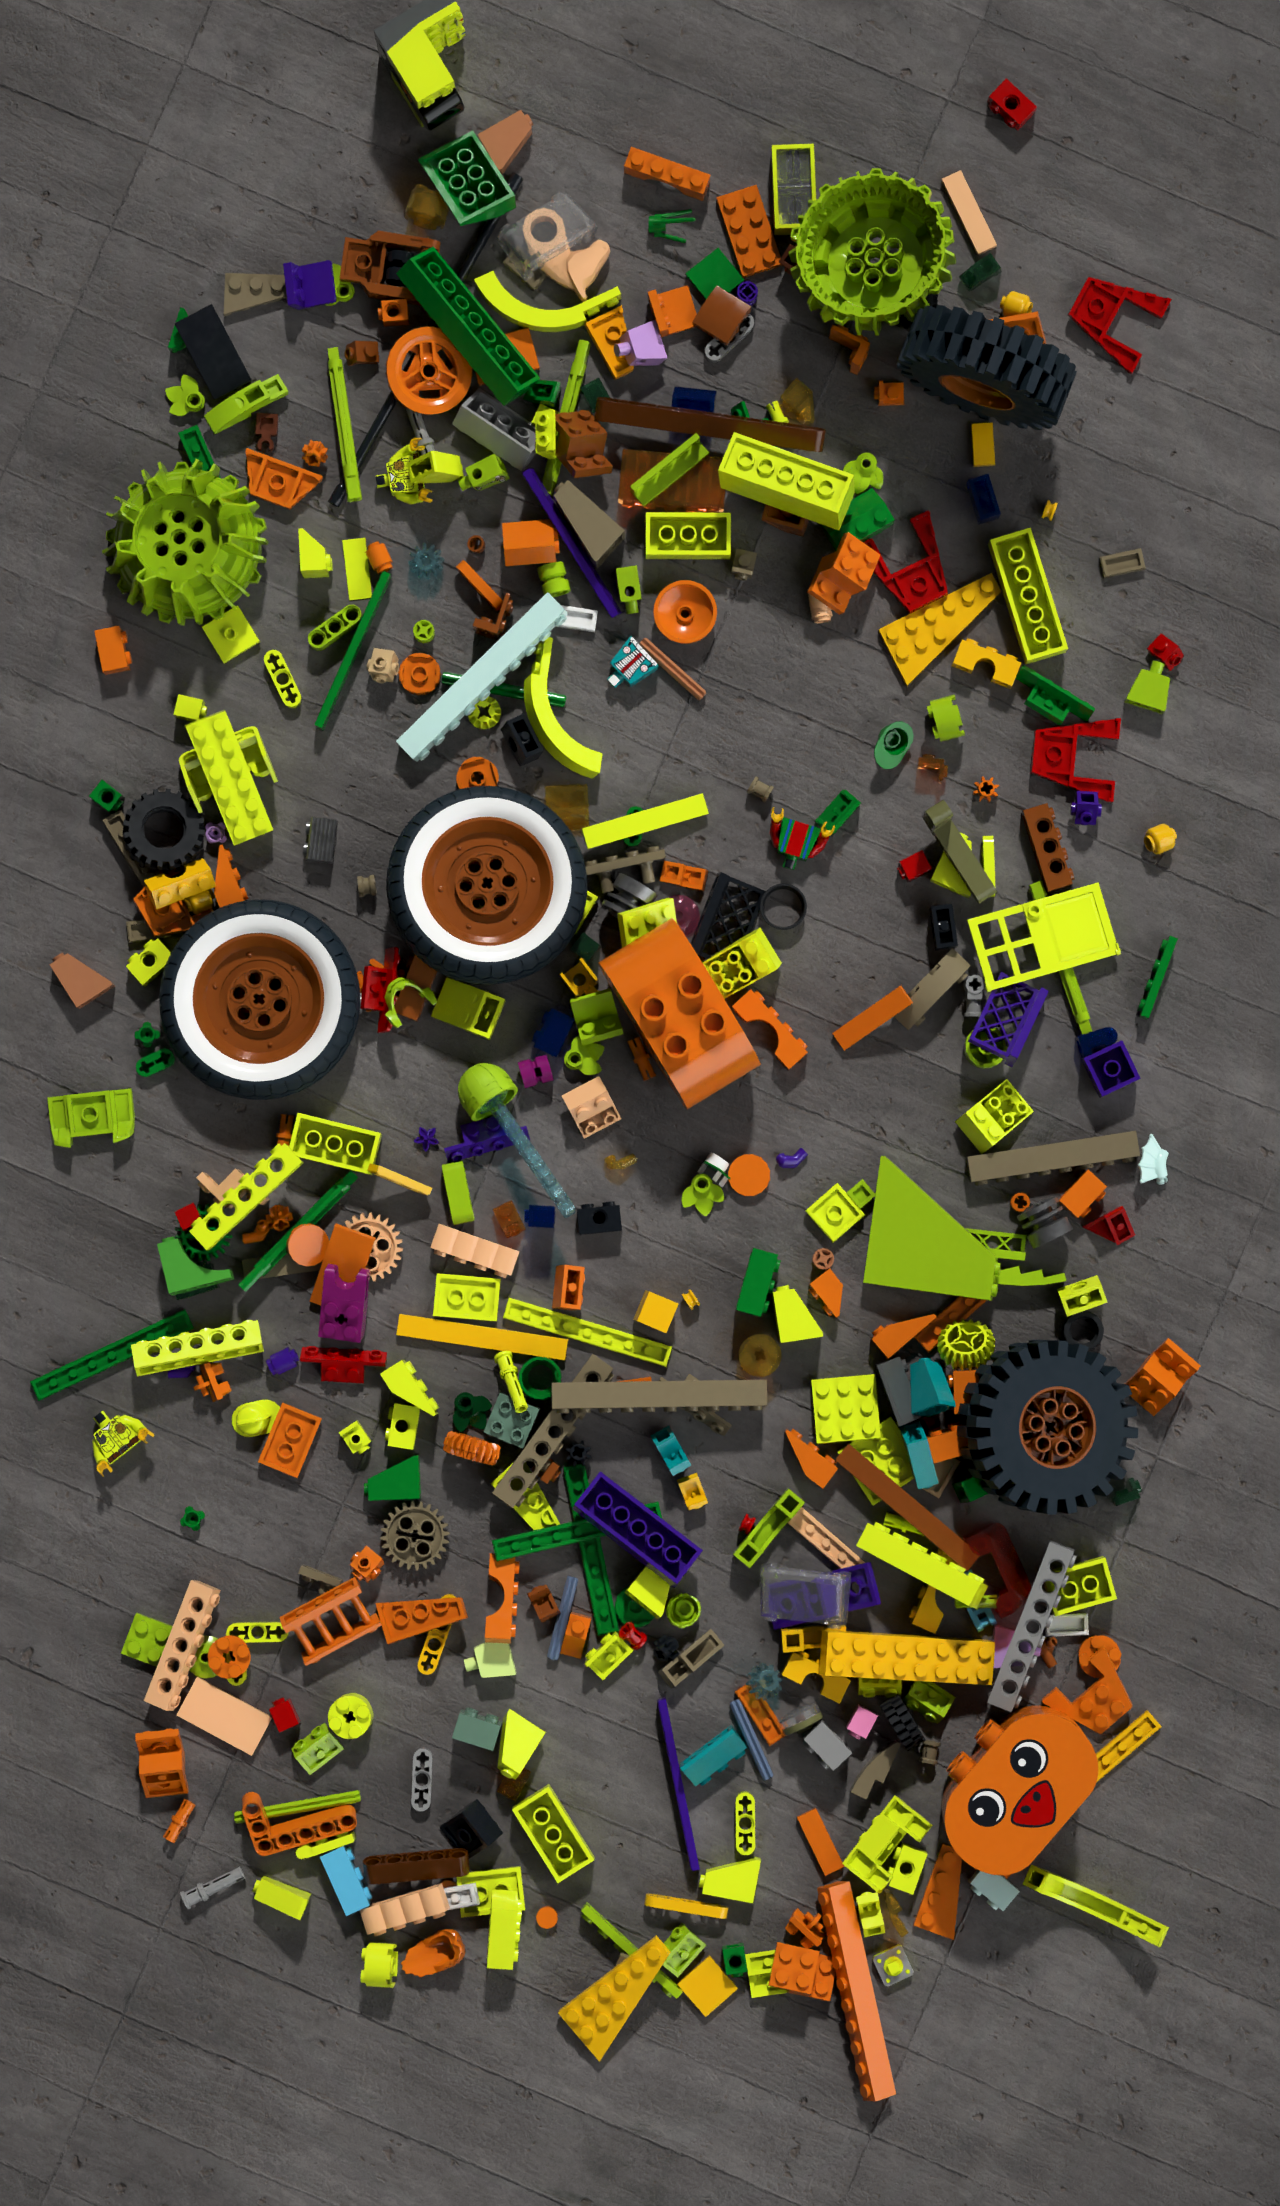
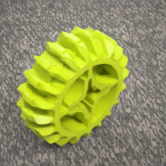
[937,1318,995,1371]

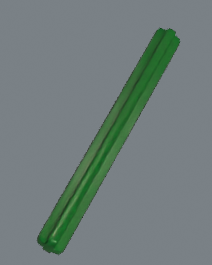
[441,672,566,707]

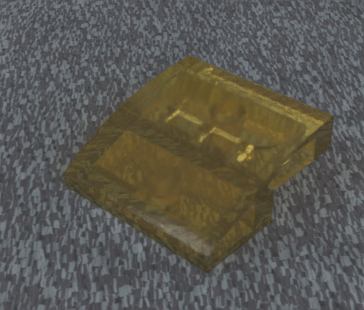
[545,784,590,831]
[884,1887,909,1938]

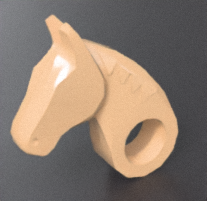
[523,209,610,302]

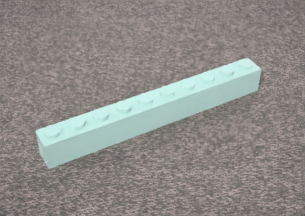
[396,592,568,762]

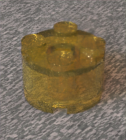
[404,184,449,230]
[738,1334,782,1377]

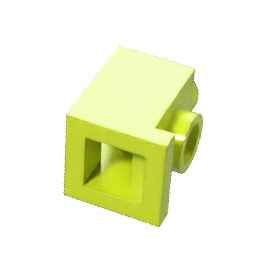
[339,1420,372,1455]

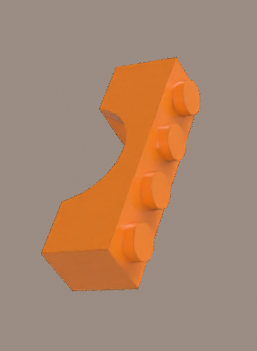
[624,147,710,201]
[731,989,808,1070]
[485,1553,520,1644]

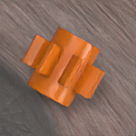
[302,440,328,467]
[973,776,999,803]
[265,1205,293,1231]

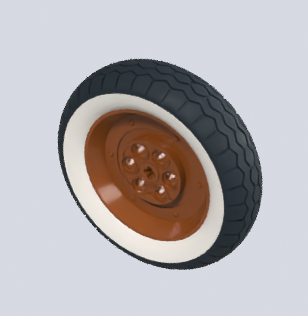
[386,786,587,985]
[159,900,360,1100]

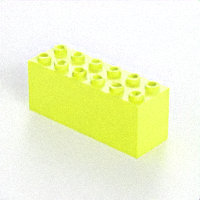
[718,432,855,530]

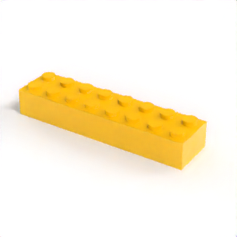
[819,1630,995,1685]

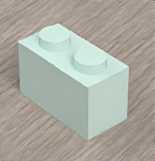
[969,1870,1020,1911]

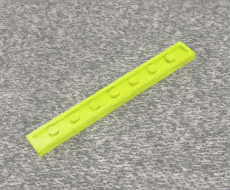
[503,1298,672,1367]

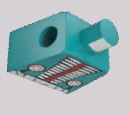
[607,636,659,688]

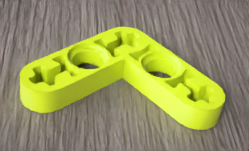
[226,1622,289,1686]

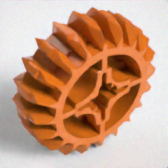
[443,1431,501,1465]

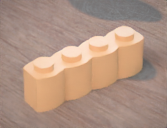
[430,1224,520,1278]
[360,1883,450,1936]

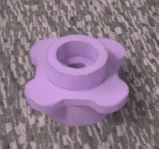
[205,822,227,843]

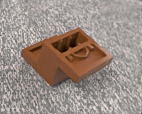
[555,410,613,478]

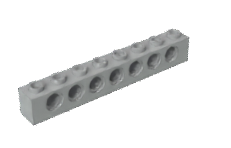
[987,1540,1077,1712]

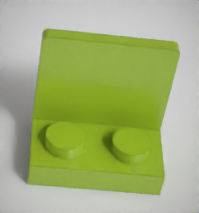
[570,988,623,1046]

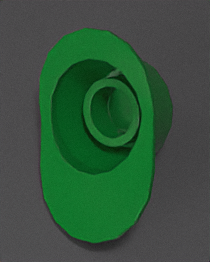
[874,721,914,769]

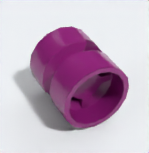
[518,1054,554,1088]

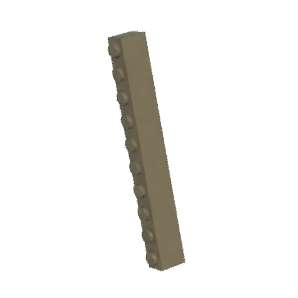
[551,1380,767,1414]

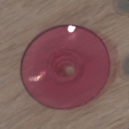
[669,895,700,936]

